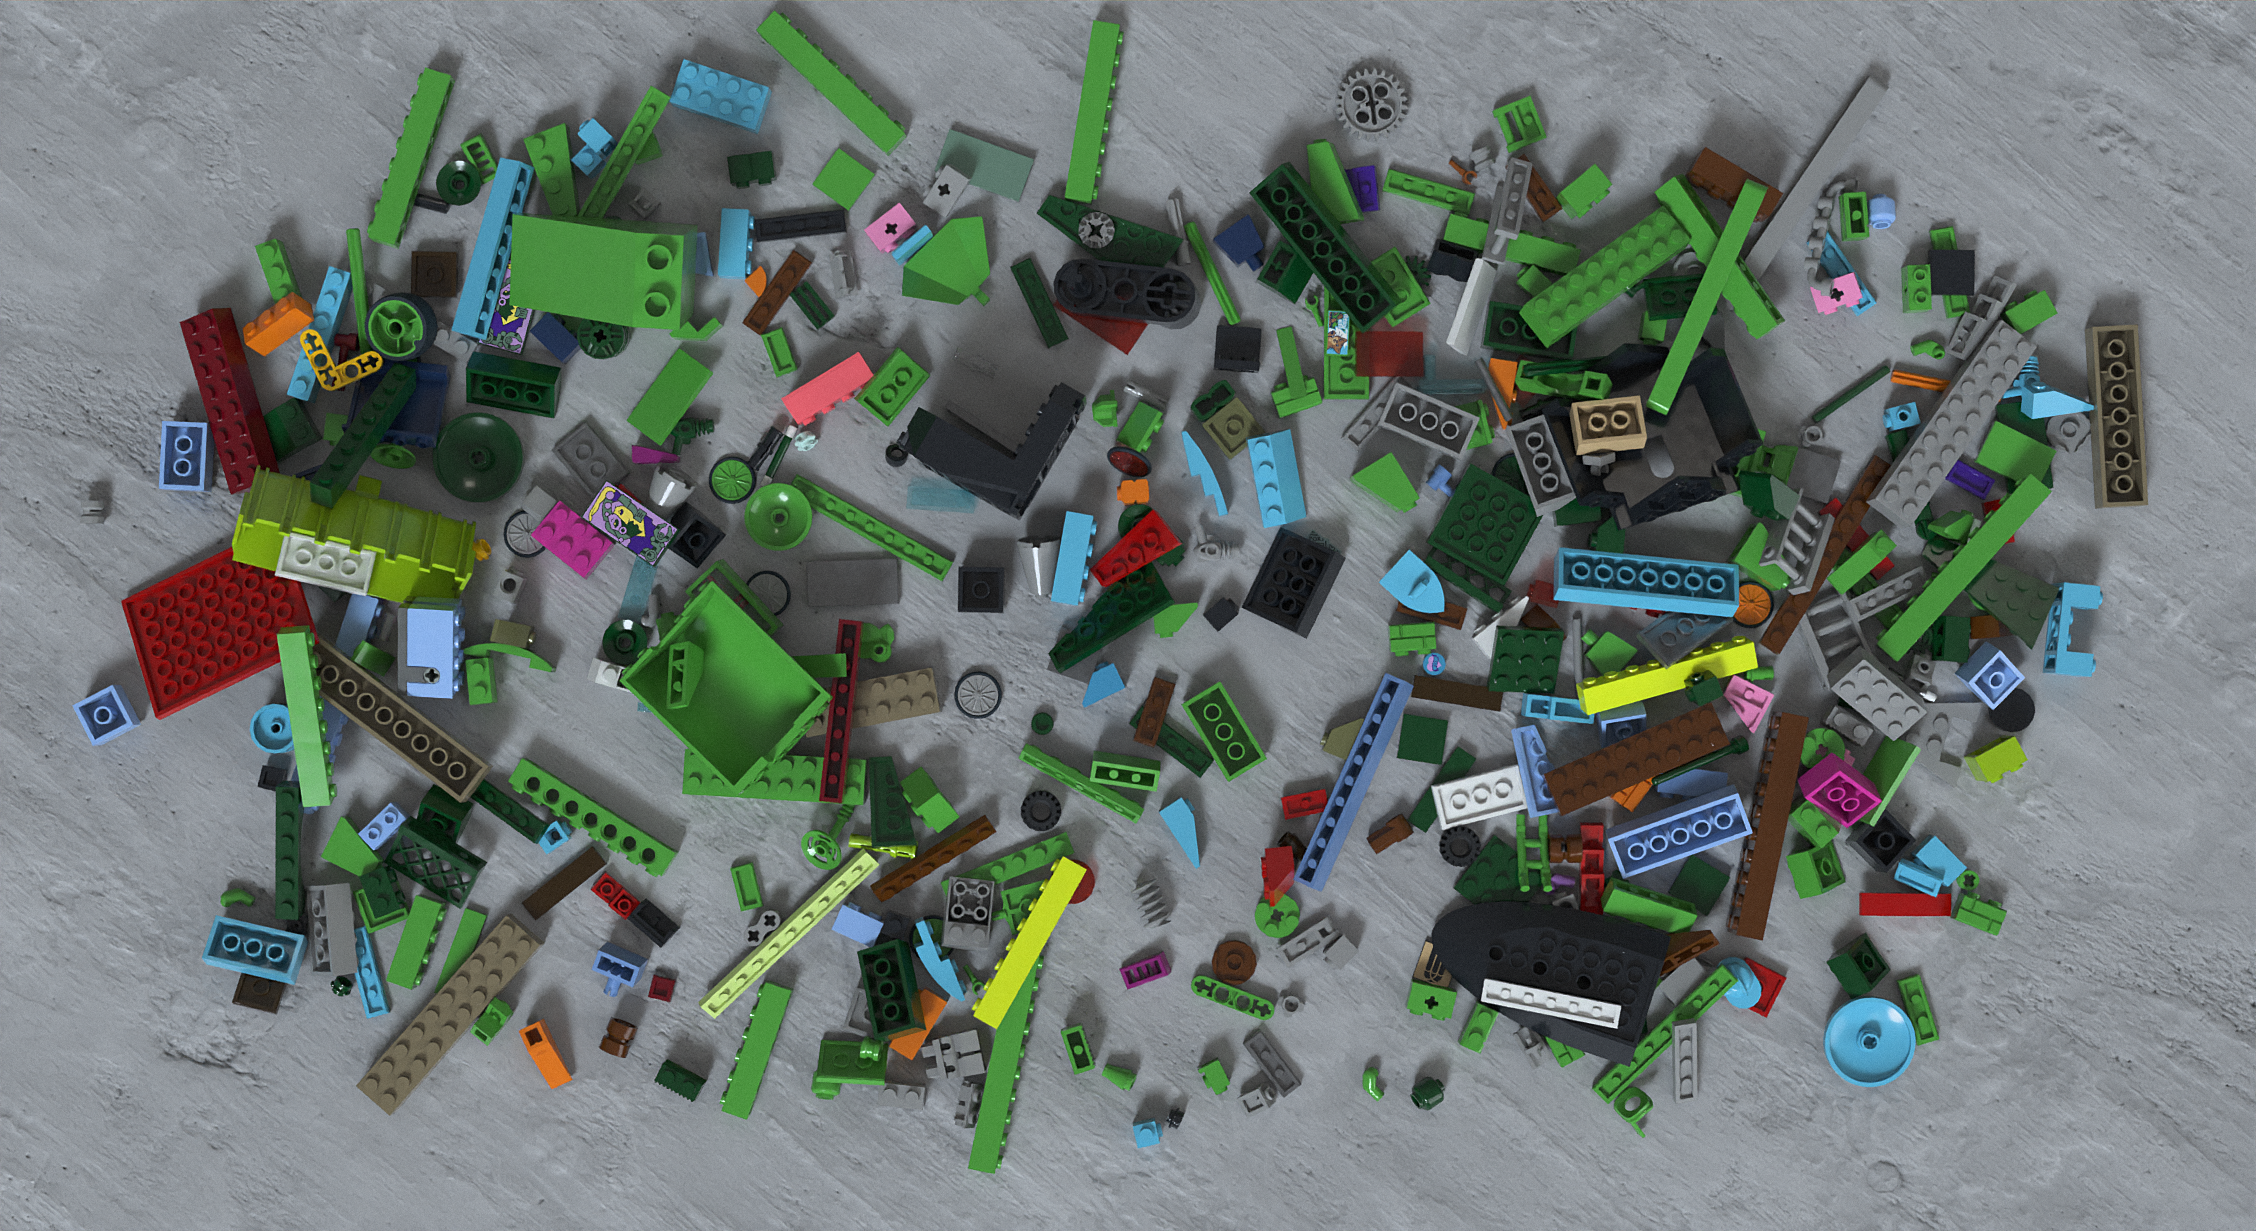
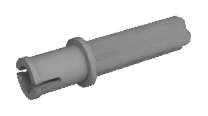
[1166,198,1191,266]

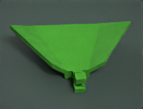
[902,216,990,306]

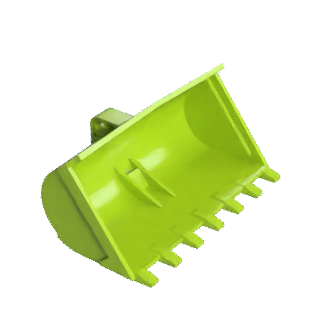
[232,465,476,603]

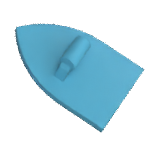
[1379,549,1444,613]

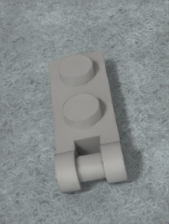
[1276,915,1341,968]

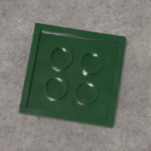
[1487,625,1564,694]
[1453,835,1542,904]

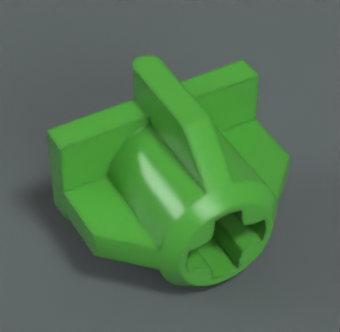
[1092,390,1118,427]

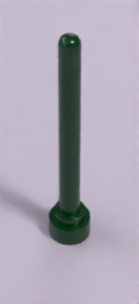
[1651,735,1749,785]

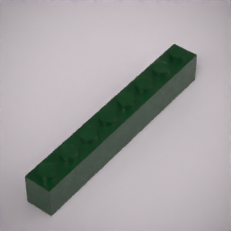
[310,362,416,509]

